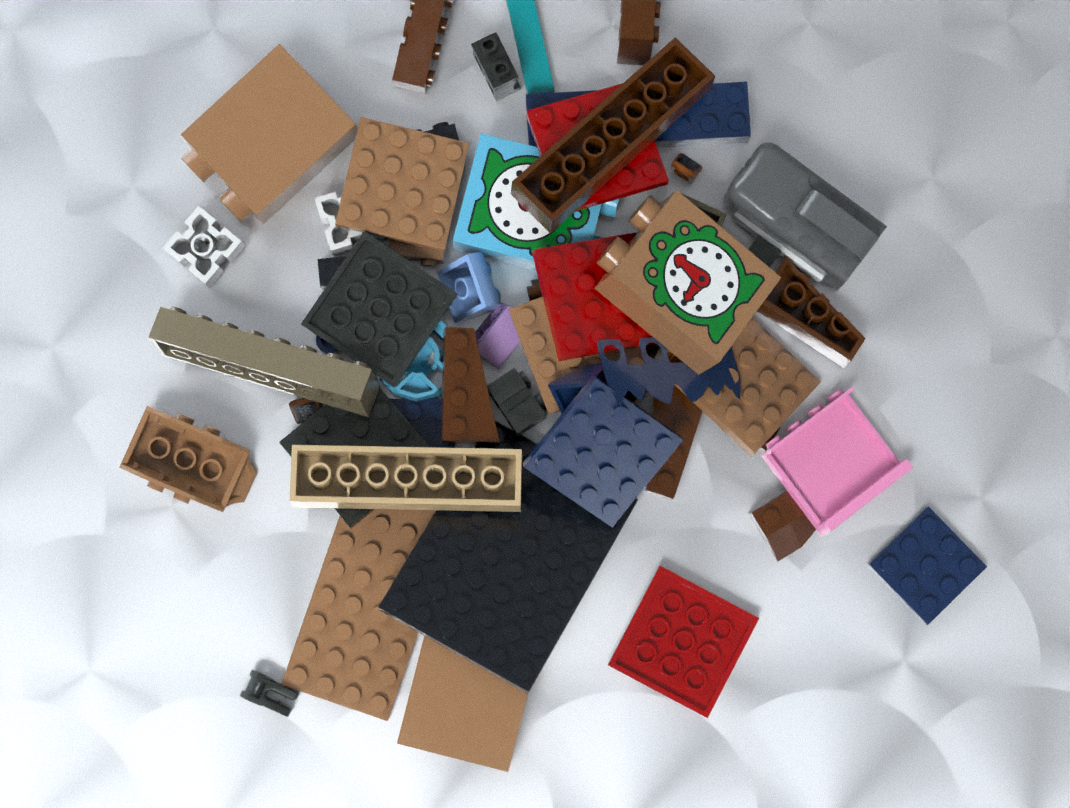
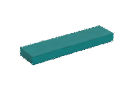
[506,0,555,94]

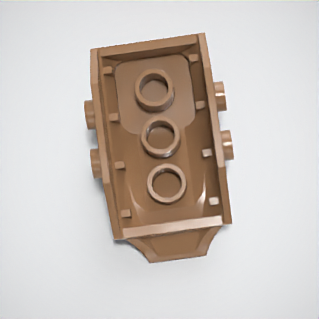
[119,406,257,512]

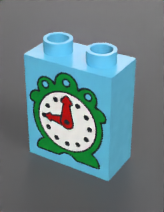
[453,133,619,270]

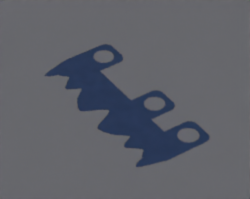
[597,338,741,407]

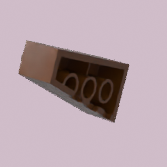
[392,0,454,94]
[617,0,661,66]
[757,256,866,368]
[441,327,499,444]
[645,385,703,500]

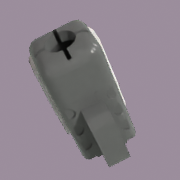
[724,142,887,291]

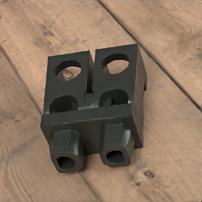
[471,32,521,101]

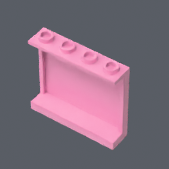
[761,387,913,536]

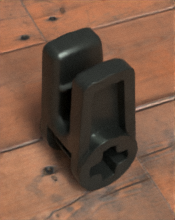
[240,670,300,717]

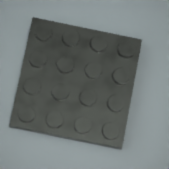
[301,231,458,388]
[279,388,430,529]

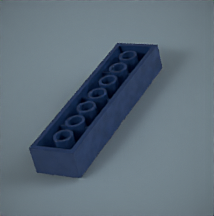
[526,81,751,148]

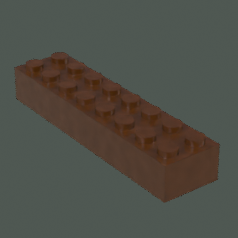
[511,37,715,233]

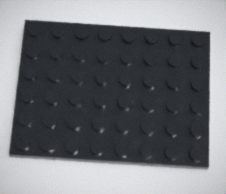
[378,421,638,694]

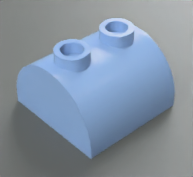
[437,252,501,323]

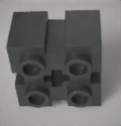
[487,368,547,436]

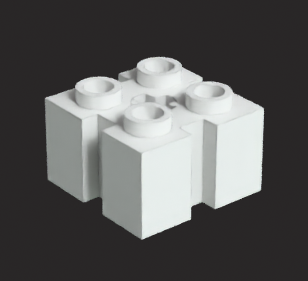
[314,192,386,256]
[163,206,245,288]

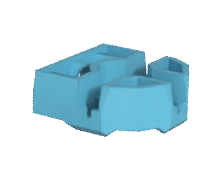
[379,320,448,402]

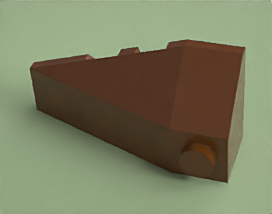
[748,491,816,562]

